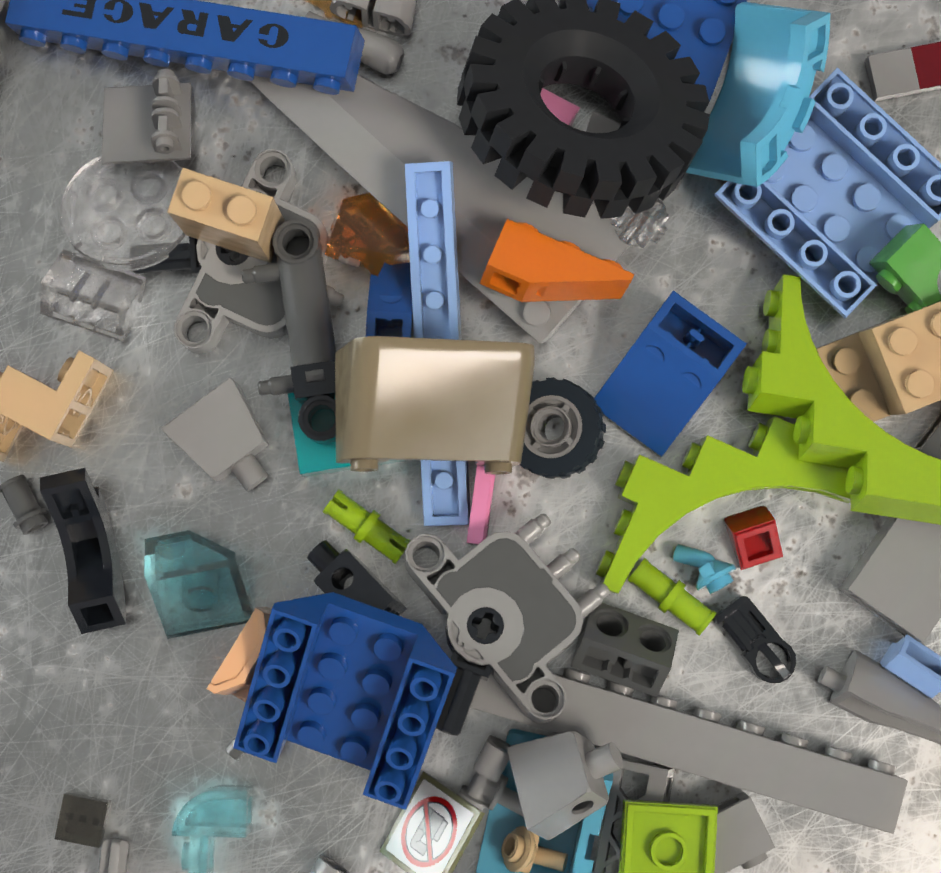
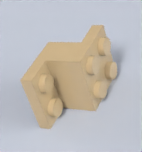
[816,301,941,422]
[0,350,114,462]

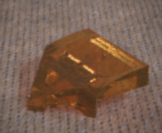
[324,193,410,276]

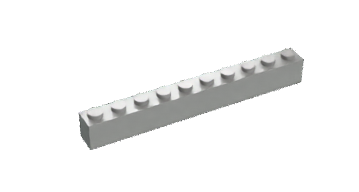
[470,668,908,834]

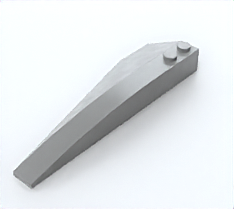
[250,75,635,344]

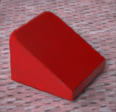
[724,506,783,570]

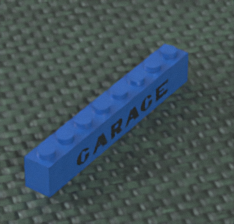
[5,0,365,95]

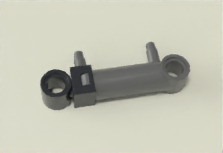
[242,219,336,445]

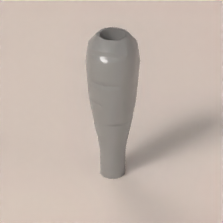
[305,11,405,74]

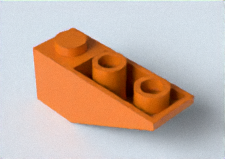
[479,219,634,302]

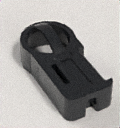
[713,596,796,683]

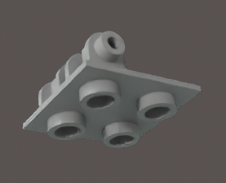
[102,69,192,165]

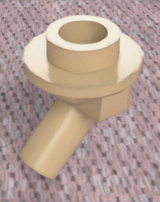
[501,826,568,873]

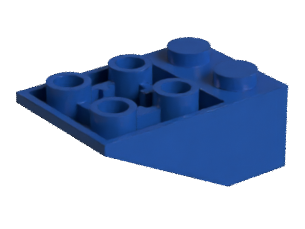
[594,290,747,457]

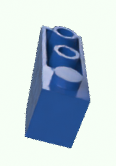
[365,231,414,338]

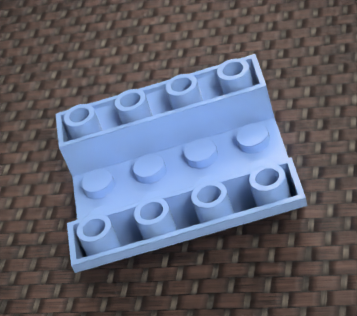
[714,67,941,319]

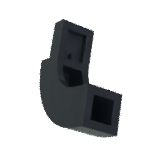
[40,468,126,634]

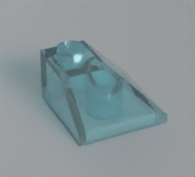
[144,530,254,639]

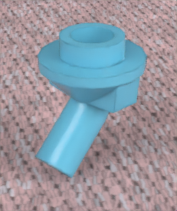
[673,544,737,594]

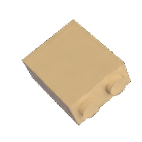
[167,168,285,263]

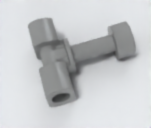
[458,735,549,841]

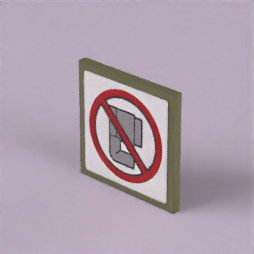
[380,771,485,873]

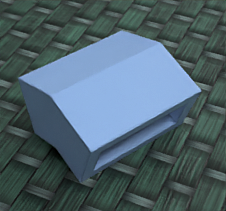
[880,634,941,698]

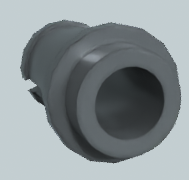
[0,475,48,535]

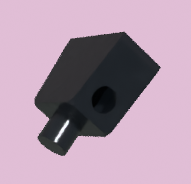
[307,540,407,616]

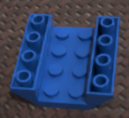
[233,592,457,810]

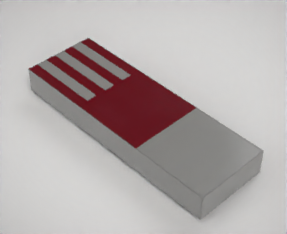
[865,42,941,102]

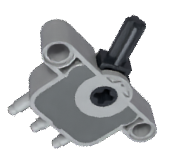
[130,149,363,354]
[405,514,610,736]

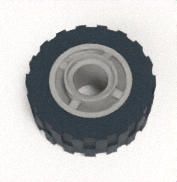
[519,377,606,479]

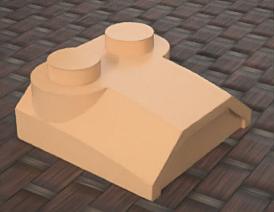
[206,607,271,703]

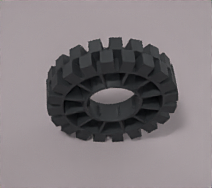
[457,0,710,219]

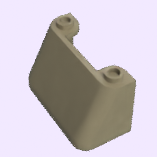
[335,336,535,475]

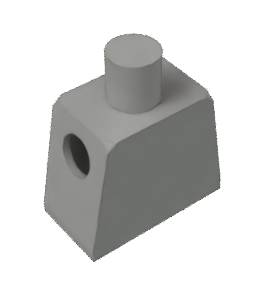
[161,377,269,491]
[507,731,623,840]

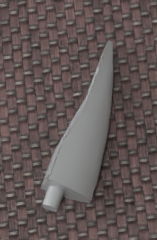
[818,650,941,745]

